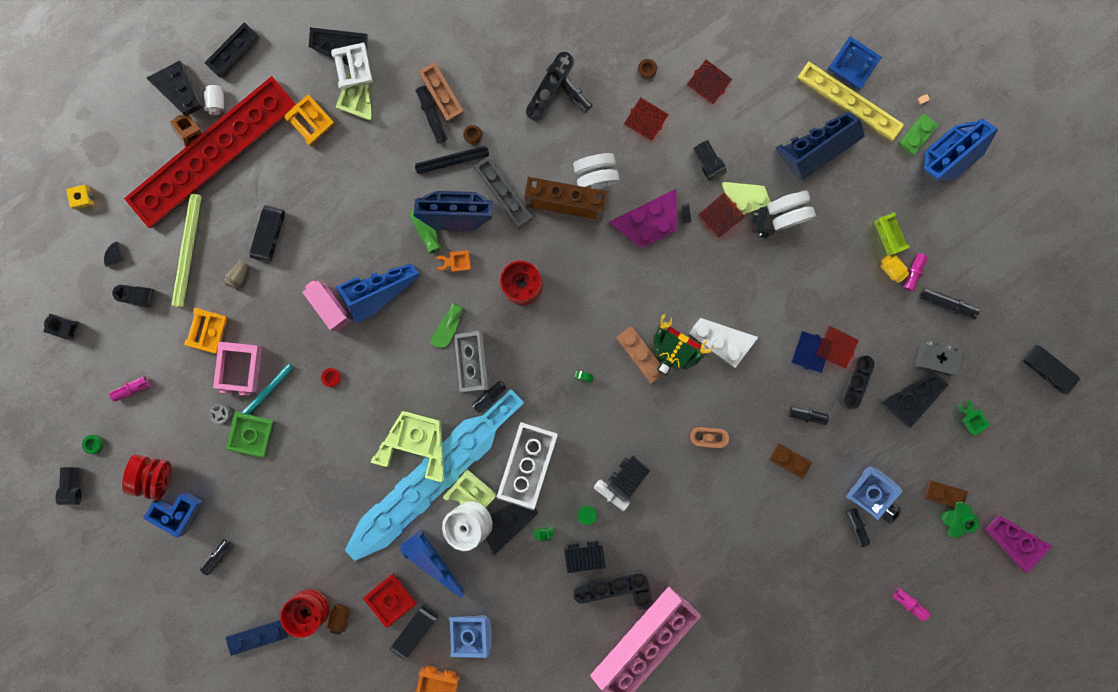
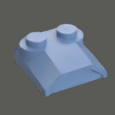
[846,466,903,520]
[449,615,492,658]

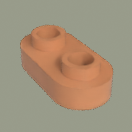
[690,427,729,448]

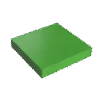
[226,411,274,458]

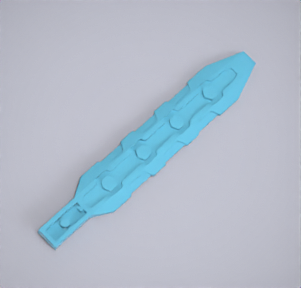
[345,389,524,561]

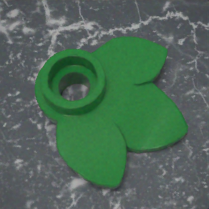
[940,502,980,538]

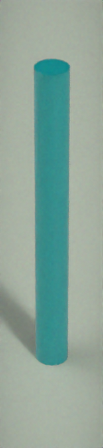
[242,363,294,414]

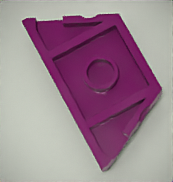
[609,189,677,249]

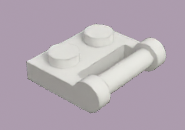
[331,43,373,90]

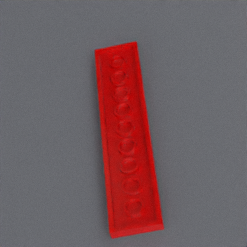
[124,76,296,229]

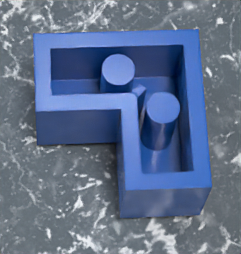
[143,492,204,538]

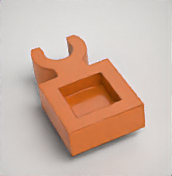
[436,250,471,272]

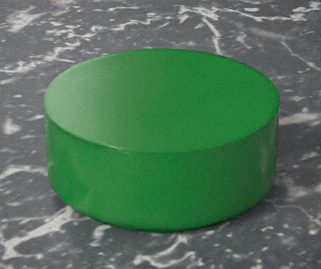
[574,371,594,384]
[82,435,104,454]
[577,505,597,525]

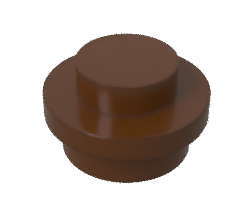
[463,125,483,145]

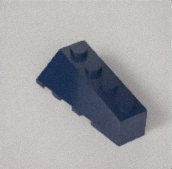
[775,111,865,180]

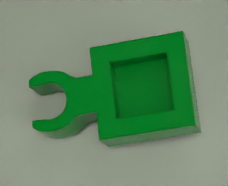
[957,400,990,436]
[534,527,554,541]

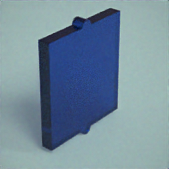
[791,331,832,373]

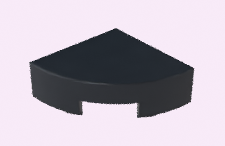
[104,242,125,267]

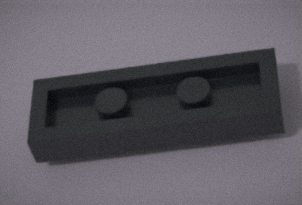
[204,22,260,78]

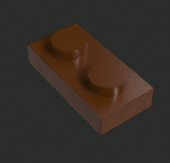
[768,443,813,479]
[923,480,968,507]

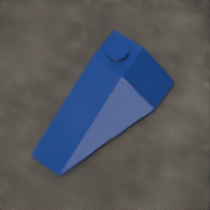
[400,529,466,598]

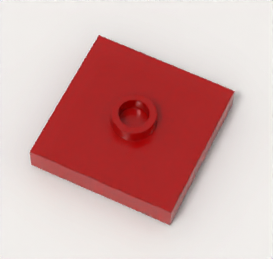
[363,573,417,629]

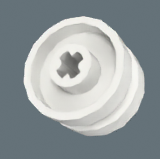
[573,153,620,189]
[767,190,817,231]
[442,501,493,551]

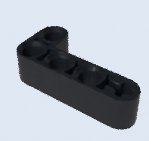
[573,570,652,610]

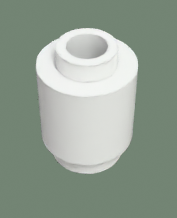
[204,85,224,115]

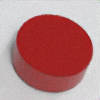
[321,368,342,387]

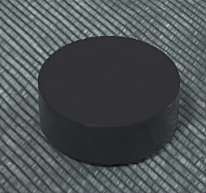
[682,203,691,223]
[883,504,901,524]

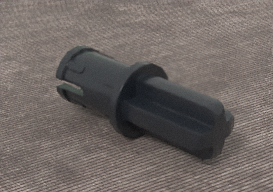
[471,381,507,413]
[789,405,829,425]
[845,508,870,547]
[200,539,233,576]

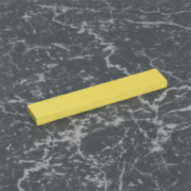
[797,61,904,141]

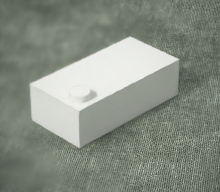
[496,422,558,511]

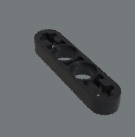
[526,52,574,121]

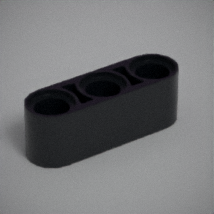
[250,205,285,263]
[1023,345,1080,395]
[839,355,875,409]
[389,605,438,661]

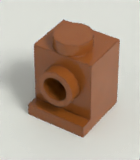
[170,115,201,147]

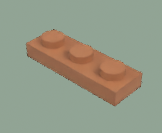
[418,62,464,122]
[616,326,663,384]

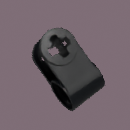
[112,285,154,308]

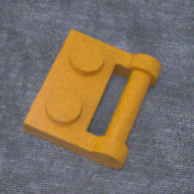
[284,94,335,147]
[184,308,228,354]

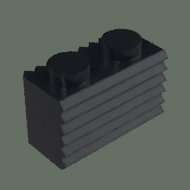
[606,455,651,502]
[564,540,606,573]

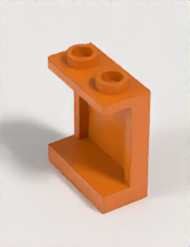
[416,666,460,692]

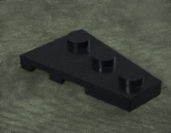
[308,27,368,66]
[146,60,203,117]
[880,372,949,428]
[486,504,538,555]

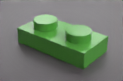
[898,113,939,156]

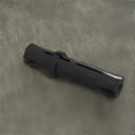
[546,64,593,113]
[415,85,448,144]
[920,287,980,319]

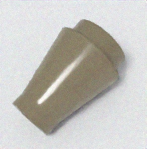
[224,260,249,290]

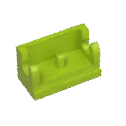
[874,212,910,255]

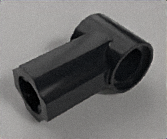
[693,140,727,182]
[55,467,82,505]

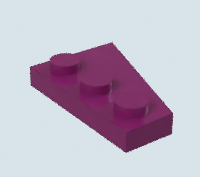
[984,516,1053,573]

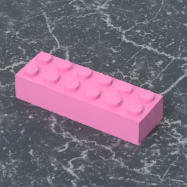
[590,587,702,692]

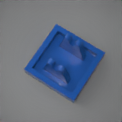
[827,36,882,90]

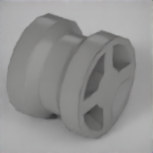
[209,404,233,424]

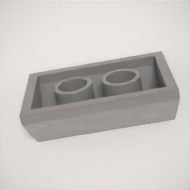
[454,331,490,392]

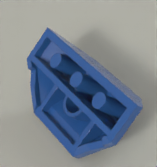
[924,119,998,181]

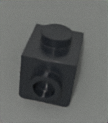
[751,207,775,238]

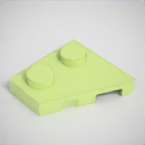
[336,72,372,121]
[721,182,771,219]
[443,470,497,508]

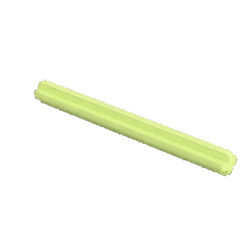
[172,194,202,307]

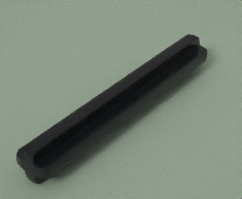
[415,145,489,174]

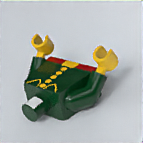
[653,314,714,376]

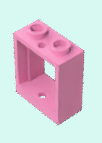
[302,280,353,332]
[213,342,262,396]

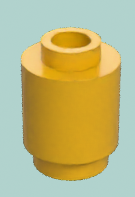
[880,254,909,283]

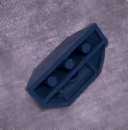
[413,191,493,231]

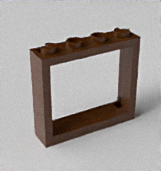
[524,177,607,221]

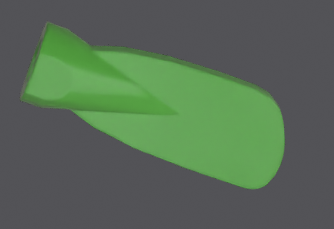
[410,210,442,254]
[430,303,465,348]

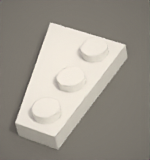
[688,318,758,368]

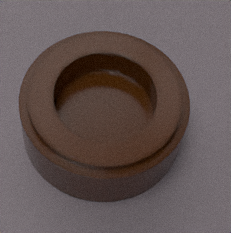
[638,59,657,79]

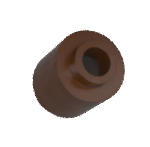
[327,604,351,635]

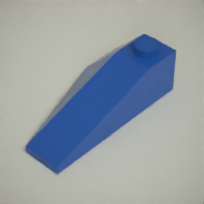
[336,264,420,323]

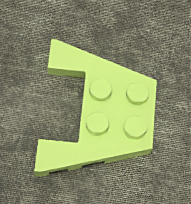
[371,411,444,482]

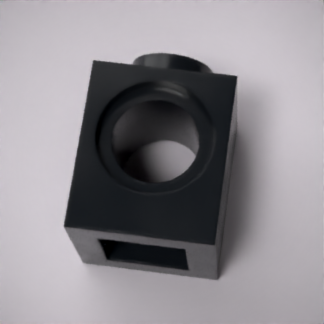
[43,313,79,340]

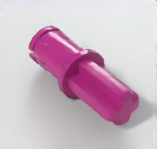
[903,253,928,292]
[109,376,150,402]
[892,588,930,621]

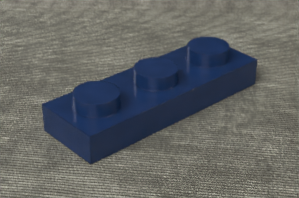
[225,619,288,656]

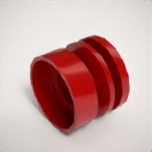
[500,260,543,305]
[122,454,171,501]
[280,589,330,638]

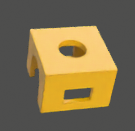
[66,185,94,210]

